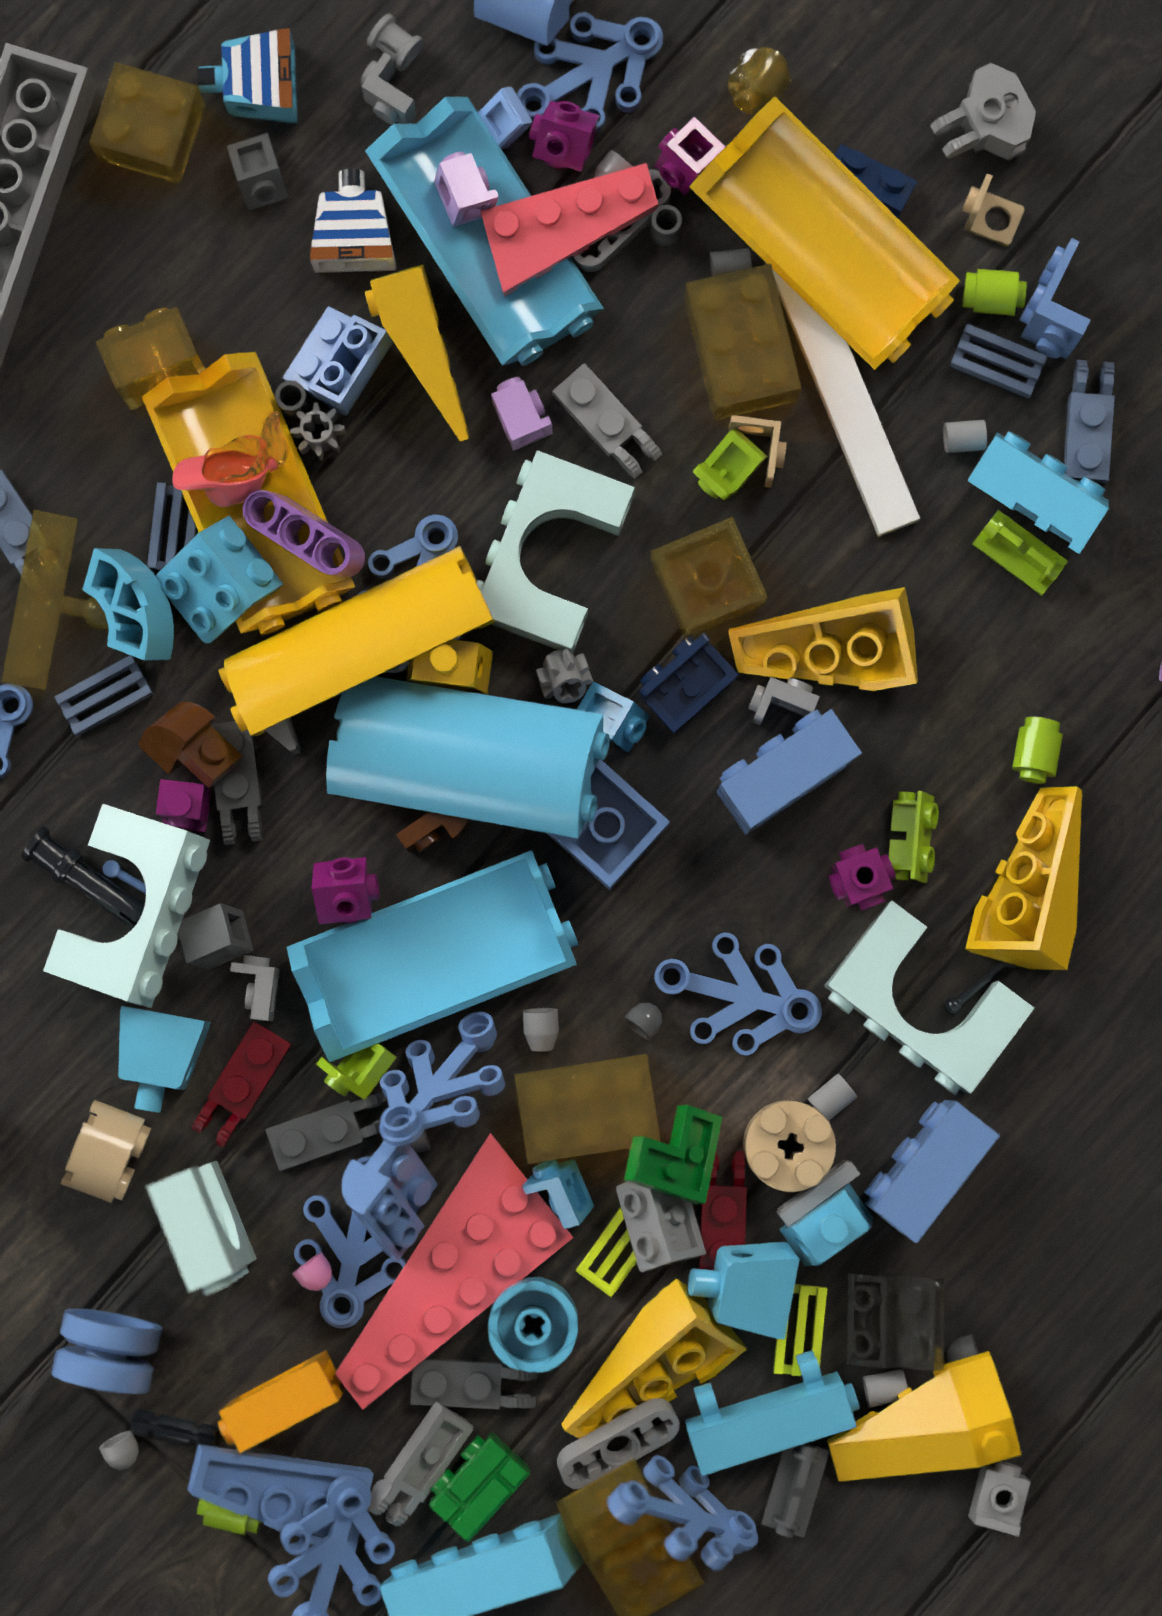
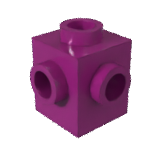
[529,101,600,172]
[654,117,726,195]
[828,844,896,911]
[312,857,380,924]

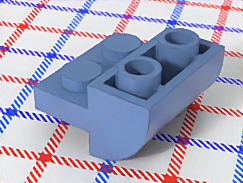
[474,0,573,46]
[283,306,393,415]
[342,1141,438,1261]

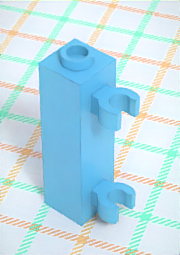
[685,1350,860,1476]

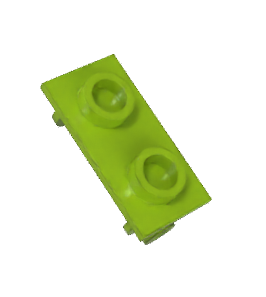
[972,510,1068,596]
[889,791,939,883]

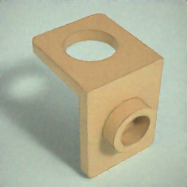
[962,174,1024,246]
[729,415,787,487]

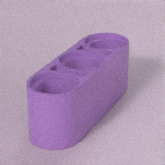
[243,490,365,577]

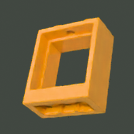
[218,1350,346,1453]

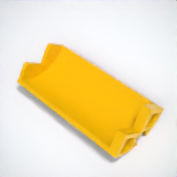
[689,96,960,370]
[142,352,355,635]
[219,546,495,736]

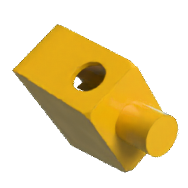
[406,640,493,695]

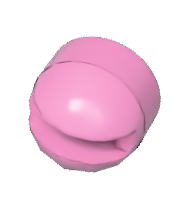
[293,1252,332,1291]

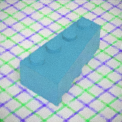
[379,1511,584,1616]

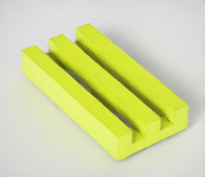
[575,1207,637,1297]
[773,1284,827,1376]

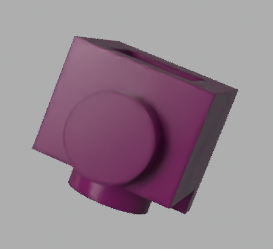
[156,779,212,832]

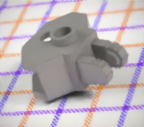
[930,63,1036,160]

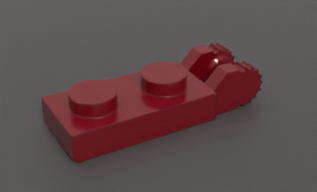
[192,1021,293,1148]
[699,1150,747,1270]

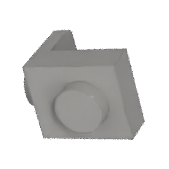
[361,53,417,125]
[748,677,820,725]

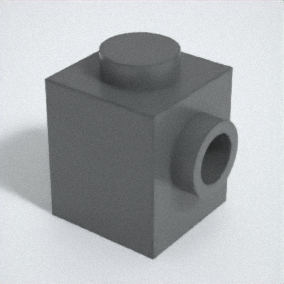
[178,903,253,970]

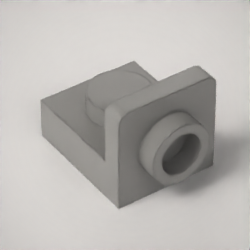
[230,955,280,1021]

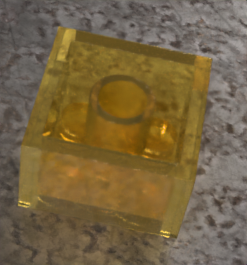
[89,62,205,183]
[95,307,206,410]
[651,517,768,639]

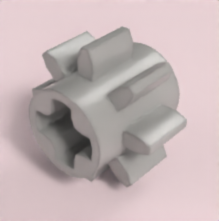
[290,403,346,460]
[536,649,593,703]

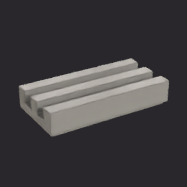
[776,1159,860,1227]

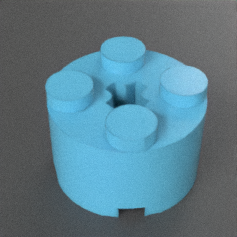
[488,1277,578,1373]

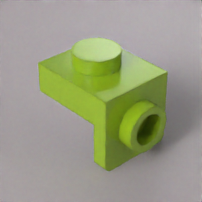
[693,428,768,500]
[317,1043,397,1100]

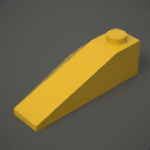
[365,265,469,441]
[728,587,918,691]
[965,787,1082,970]
[562,1279,747,1439]
[827,1351,1021,1481]

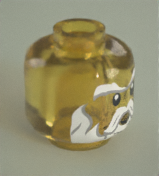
[727,47,791,114]

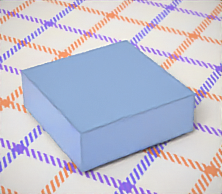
[478,87,533,149]

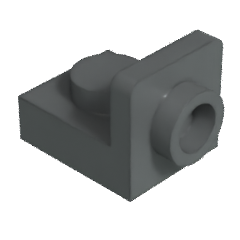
[227,133,288,210]

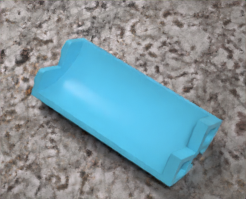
[365,97,604,366]
[326,677,610,838]
[286,850,579,1062]

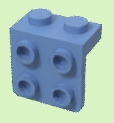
[1019,238,1090,360]

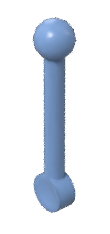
[103,860,146,894]

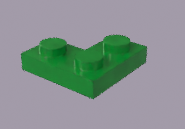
[624,1105,723,1204]

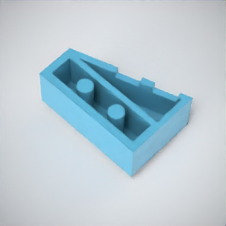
[967,431,1109,554]

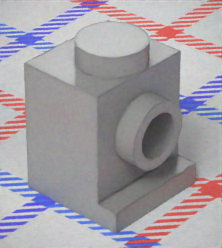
[968,1461,1031,1536]

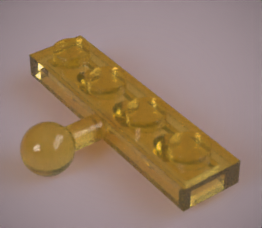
[2,509,109,690]

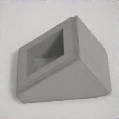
[265,717,302,755]

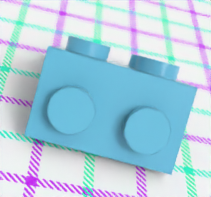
[156,515,283,644]

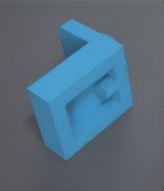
[577,682,649,752]
[522,1159,594,1229]

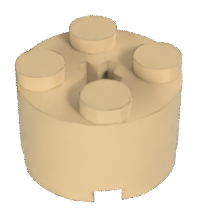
[61,1100,151,1203]
[743,1100,836,1192]

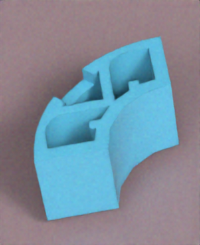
[83,548,174,660]

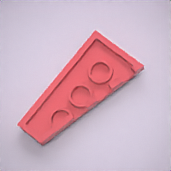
[480,163,658,297]

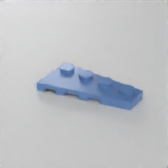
[188,1445,374,1552]

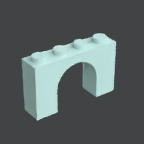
[477,450,635,653]
[43,804,210,1008]
[824,900,1034,1095]
[147,1161,257,1295]

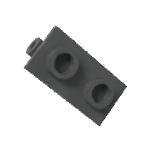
[761,1443,830,1538]

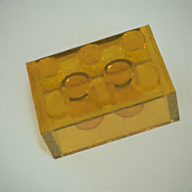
[684,264,802,420]
[514,1054,661,1164]

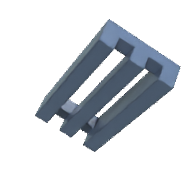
[949,324,1047,399]
[147,482,197,571]
[54,655,154,736]

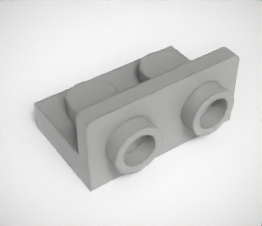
[616,1182,706,1272]

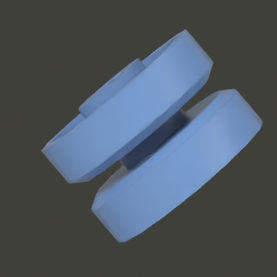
[51,1308,163,1394]

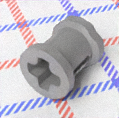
[367,13,424,71]

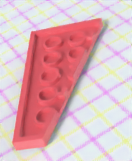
[335,1133,573,1409]

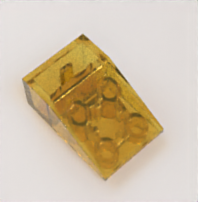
[556,1458,704,1616]

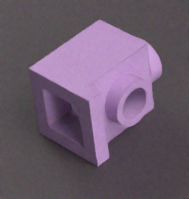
[434,152,499,227]
[491,377,553,451]

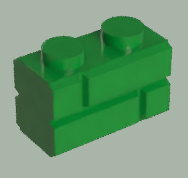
[429,1432,531,1542]

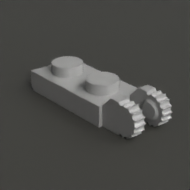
[552,363,662,479]
[367,1402,473,1527]

